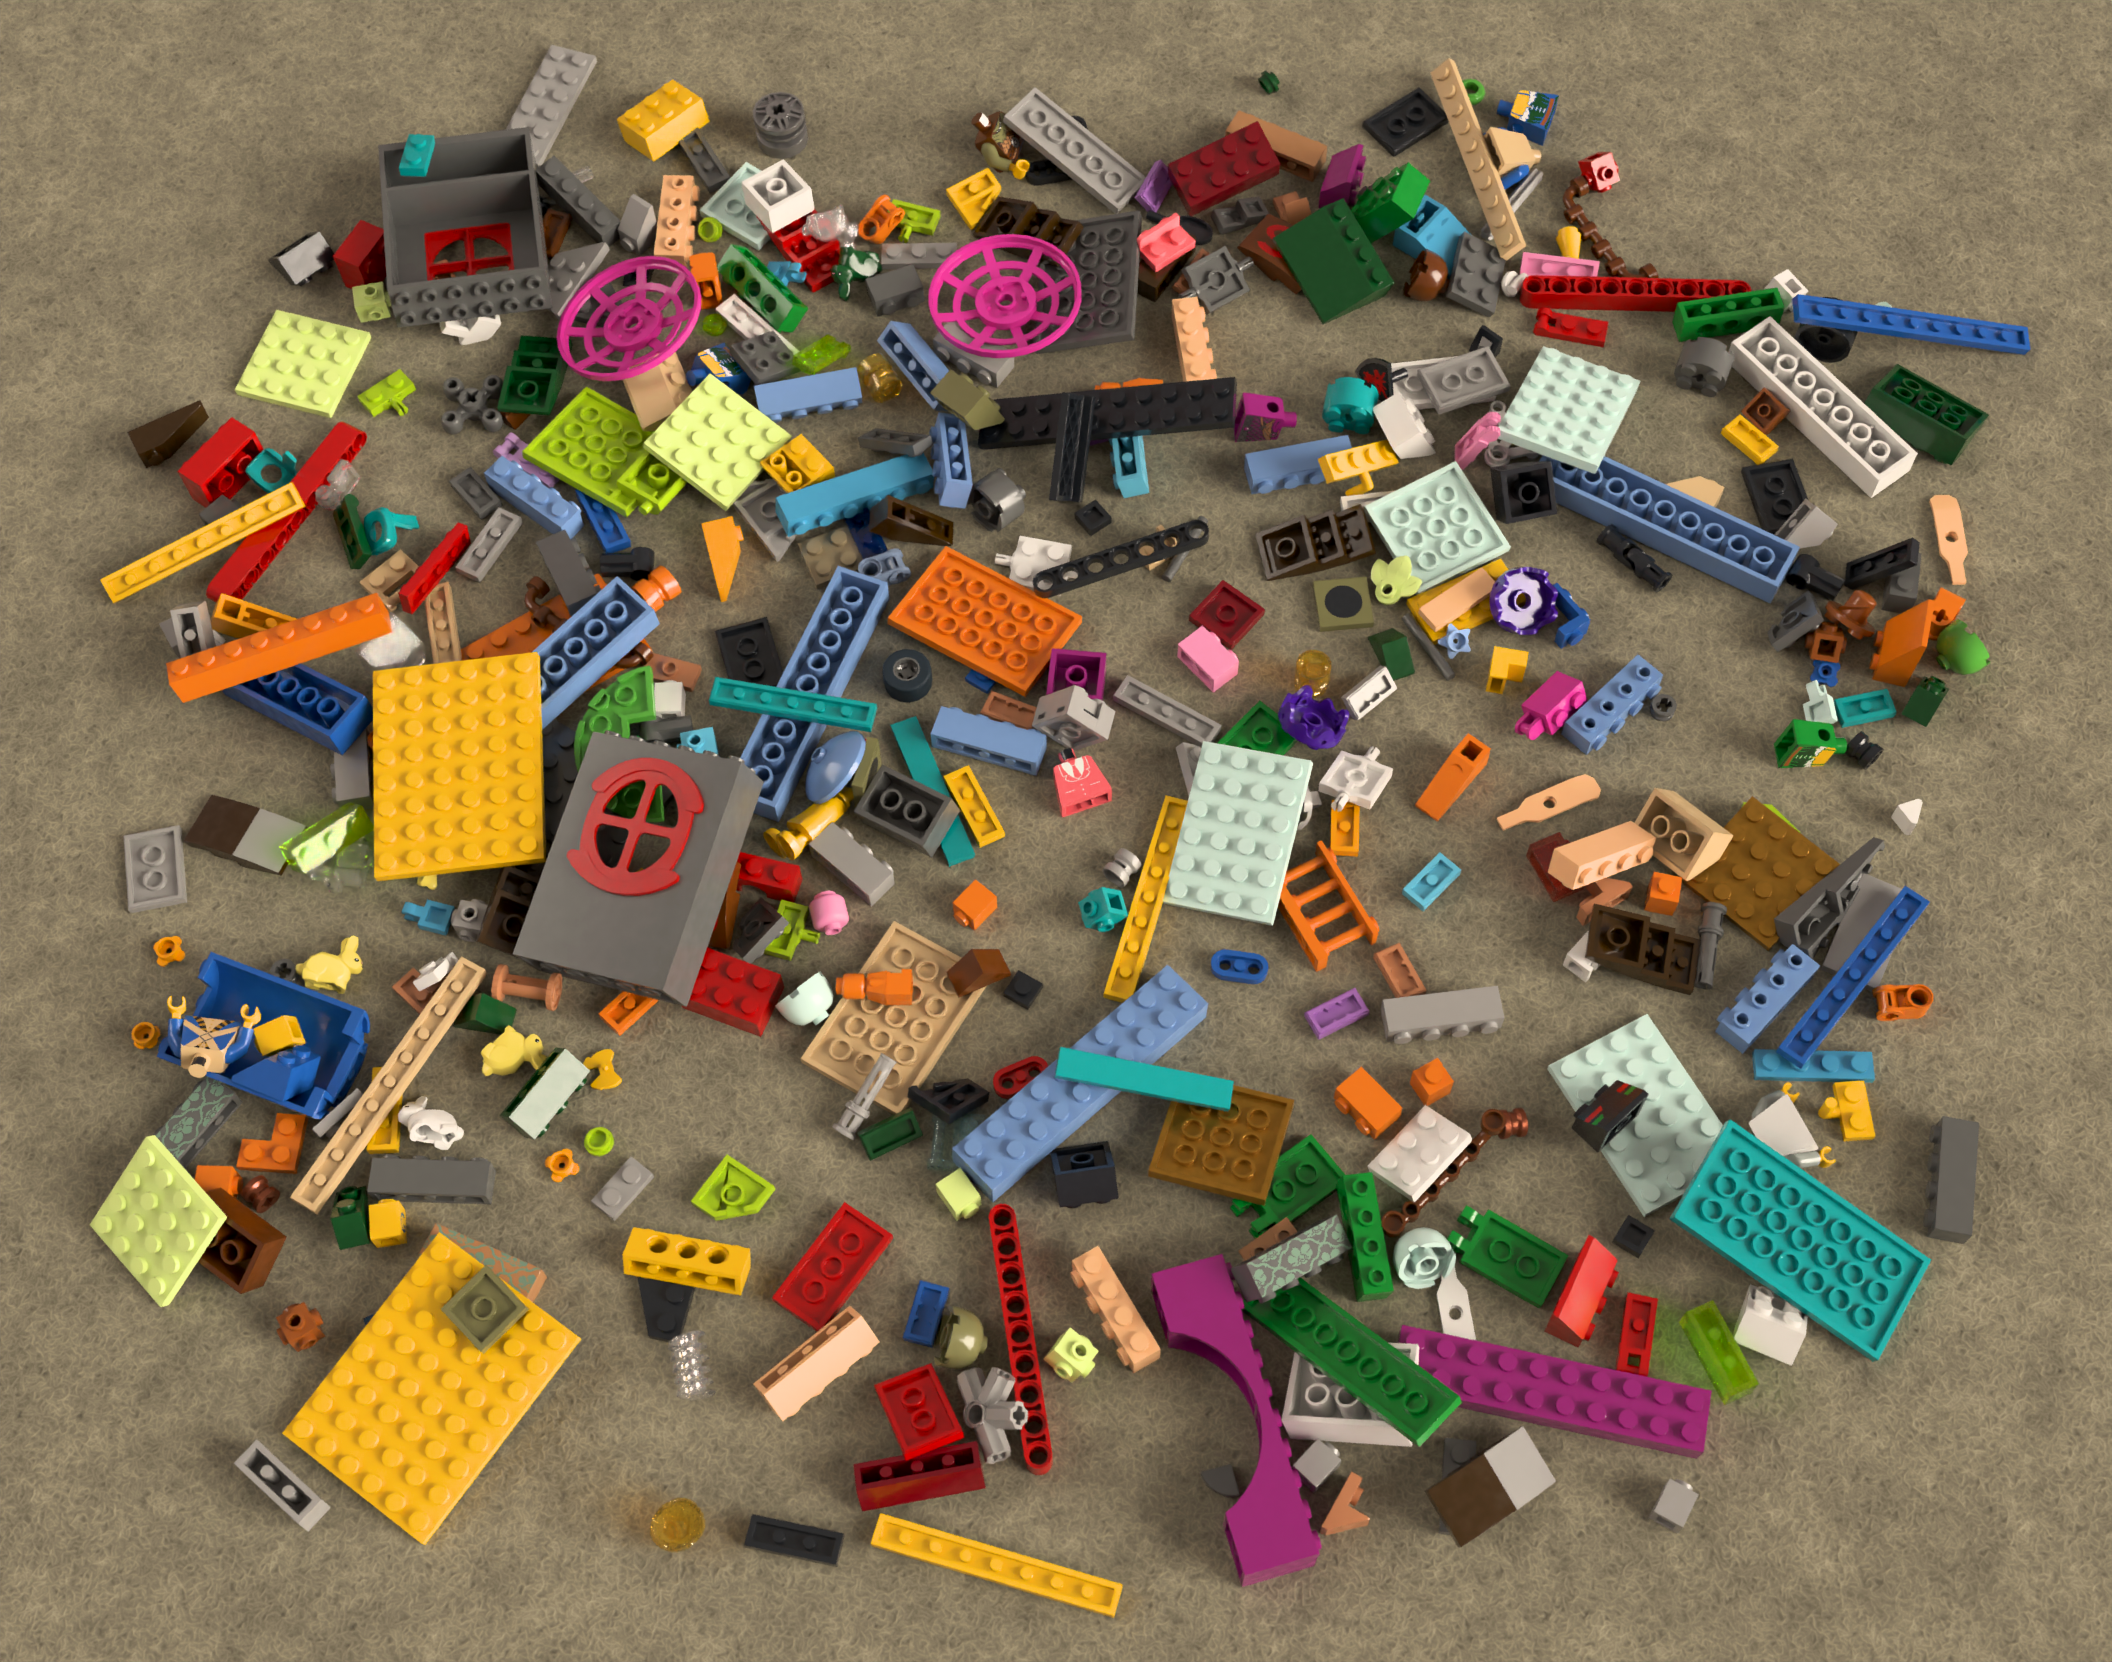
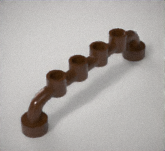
[1563,175,1659,278]
[524,576,654,669]
[1381,1109,1506,1238]

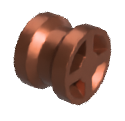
[1498,1108,1528,1139]
[241,1175,280,1213]

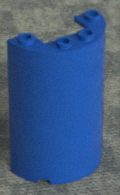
[156,952,370,1119]

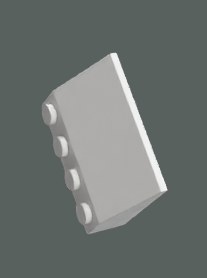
[1282,1343,1419,1447]

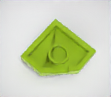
[691,1155,776,1221]

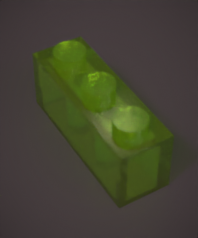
[279,802,374,874]
[1679,1300,1759,1405]

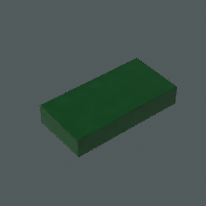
[857,1107,923,1161]

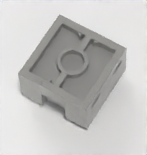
[1032,685,1116,751]

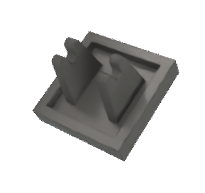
[729,331,802,385]

